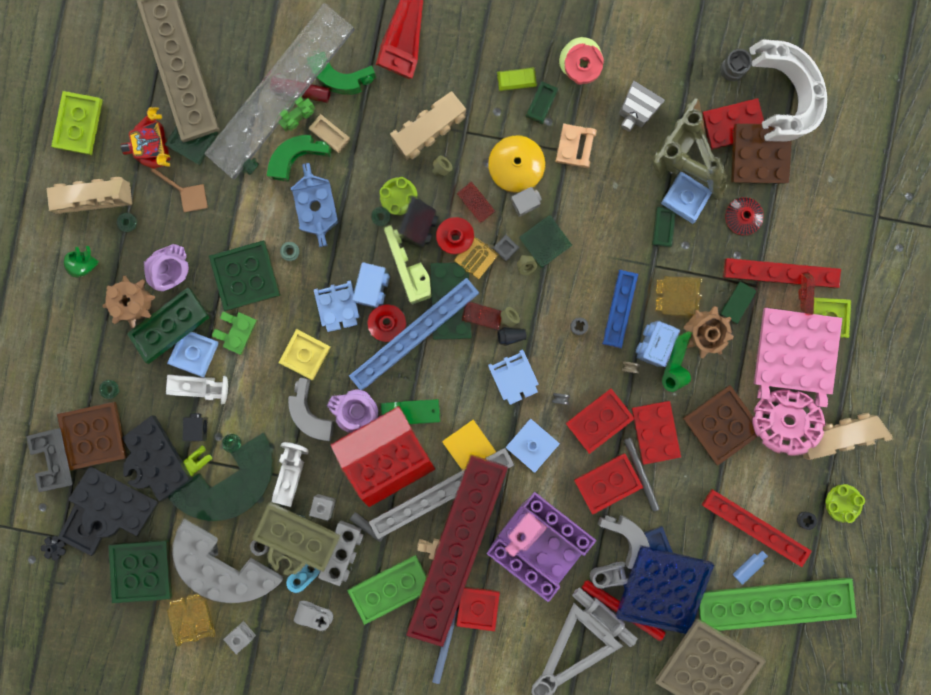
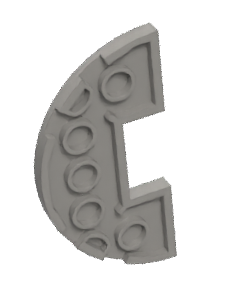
[173,519,283,603]

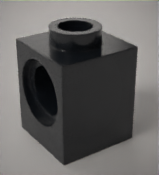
[183,413,208,441]

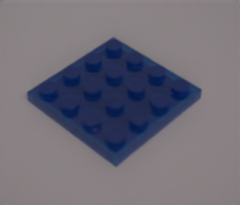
[616,545,714,634]

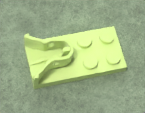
[384,226,432,305]

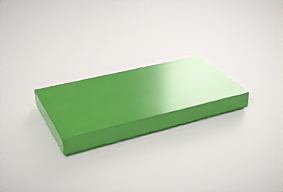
[347,555,427,625]

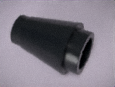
[497,327,527,346]

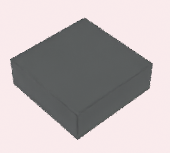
[492,235,519,262]

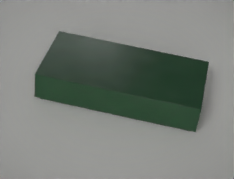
[525,81,558,125]
[652,207,676,248]
[720,281,757,324]

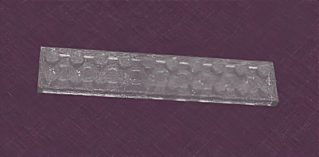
[204,3,355,179]

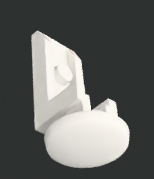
[166,375,228,404]
[272,442,309,507]

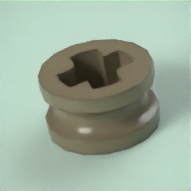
[621,361,640,374]

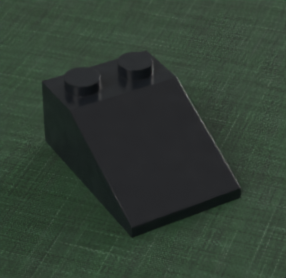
[399,196,439,249]

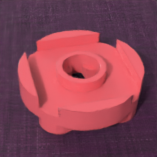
[564,43,604,85]

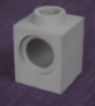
[511,187,542,217]
[309,494,336,520]
[223,621,256,654]

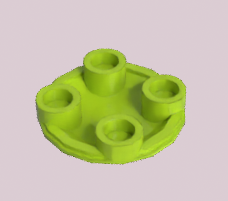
[380,177,417,215]
[826,484,865,523]

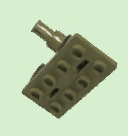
[653,98,727,199]

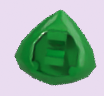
[63,246,99,278]

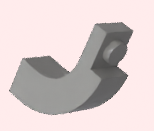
[288,378,335,441]
[597,515,650,574]

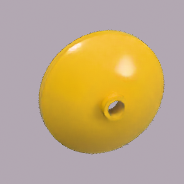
[488,136,545,193]

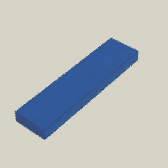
[602,270,638,348]

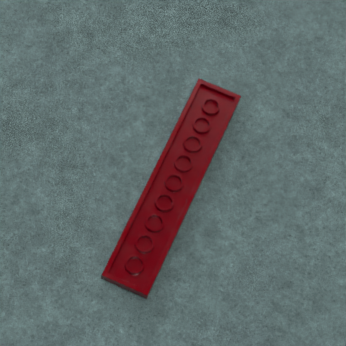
[406,454,508,647]

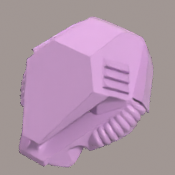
[144,244,189,292]
[327,390,378,433]

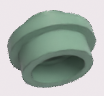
[280,242,300,261]

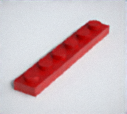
[723,258,841,288]
[702,489,812,567]

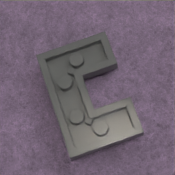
[26,428,73,492]

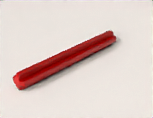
[582,580,666,641]

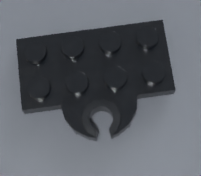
[122,415,193,501]
[68,466,158,538]

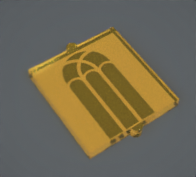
[454,236,499,279]

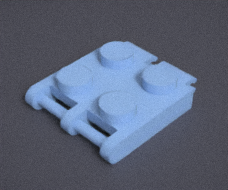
[314,281,360,332]
[488,350,539,405]

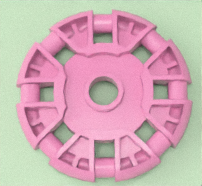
[753,389,825,456]

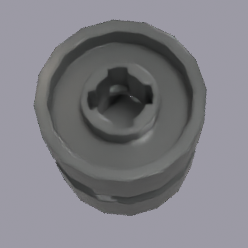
[720,49,752,82]

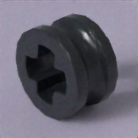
[797,511,817,530]

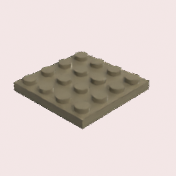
[655,618,766,695]

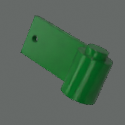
[662,331,692,392]
[381,399,441,424]

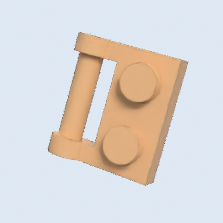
[556,124,597,168]

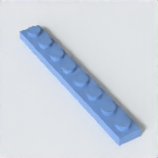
[349,278,480,390]

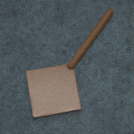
[151,169,208,212]

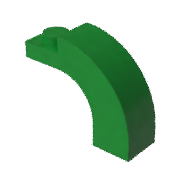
[307,52,376,95]
[267,135,332,182]

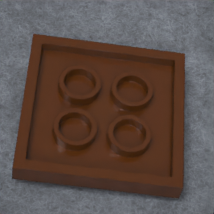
[731,124,792,183]
[682,385,757,466]
[57,402,127,470]

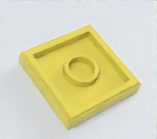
[279,329,331,380]

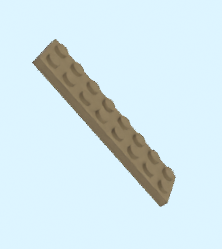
[136,0,220,143]

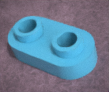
[286,564,320,593]

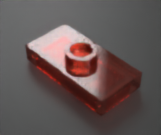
[457,181,495,224]
[798,272,815,315]
[462,302,502,330]

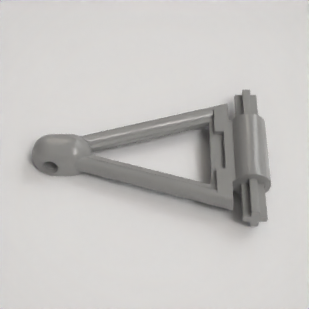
[532,587,638,695]

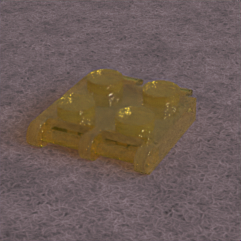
[656,276,702,316]
[167,594,215,647]

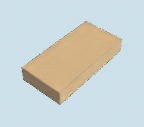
[308,114,350,154]

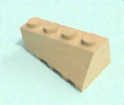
[390,91,466,160]
[47,177,132,214]
[801,413,893,460]

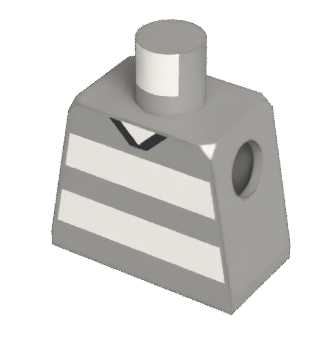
[619,81,665,132]

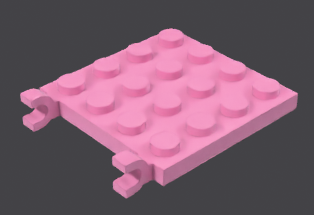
[754,308,842,407]

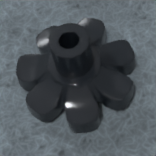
[41,536,66,560]

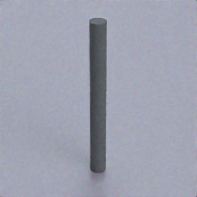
[624,437,660,512]

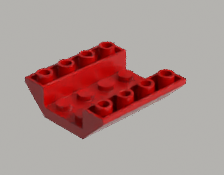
[331,406,436,507]

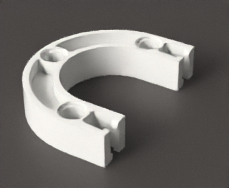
[749,40,827,141]

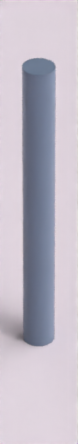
[432,607,459,684]

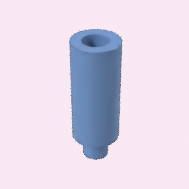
[732,551,768,585]

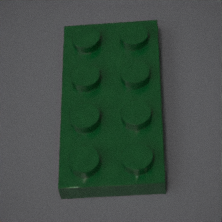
[431,262,471,340]
[127,287,210,364]

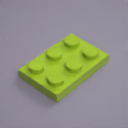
[51,91,103,155]

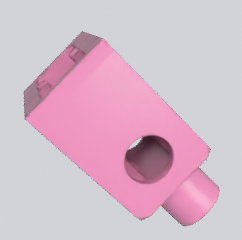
[505,513,548,557]

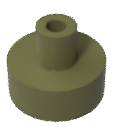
[433,156,452,176]
[517,255,537,275]
[500,307,520,327]

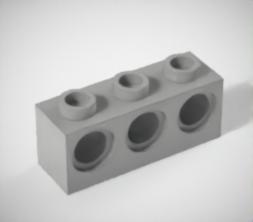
[318,520,363,586]

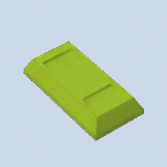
[497,68,537,91]

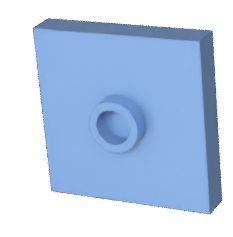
[661,171,712,224]
[167,332,219,378]
[506,418,559,473]

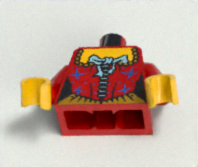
[121,107,171,169]

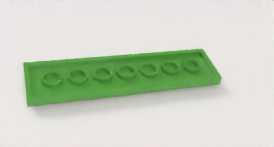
[697,577,856,631]

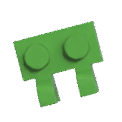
[278,97,315,132]
[212,312,257,355]

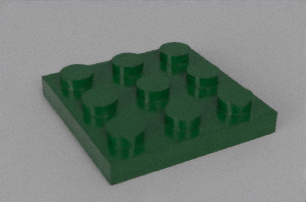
[209,240,281,311]
[109,540,172,603]

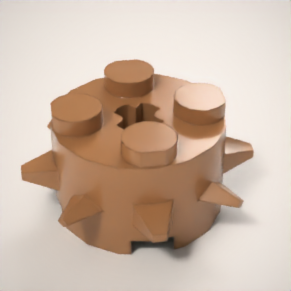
[103,276,155,328]
[683,306,734,358]

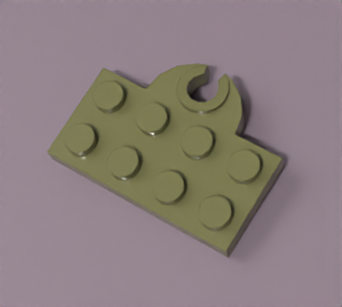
[252,502,341,575]

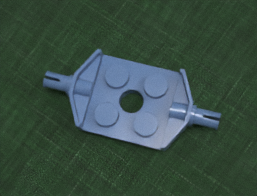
[291,163,338,247]

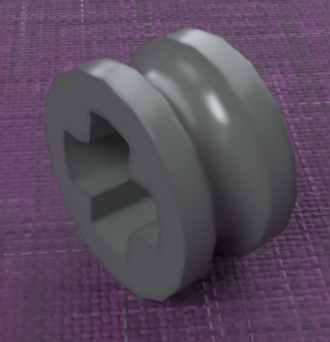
[570,318,588,335]
[552,393,570,405]

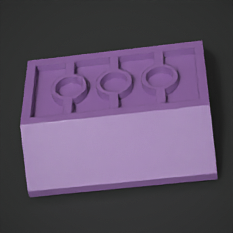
[487,492,596,602]

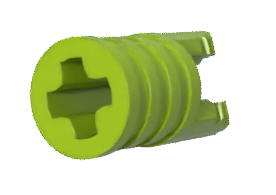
[183,445,213,477]

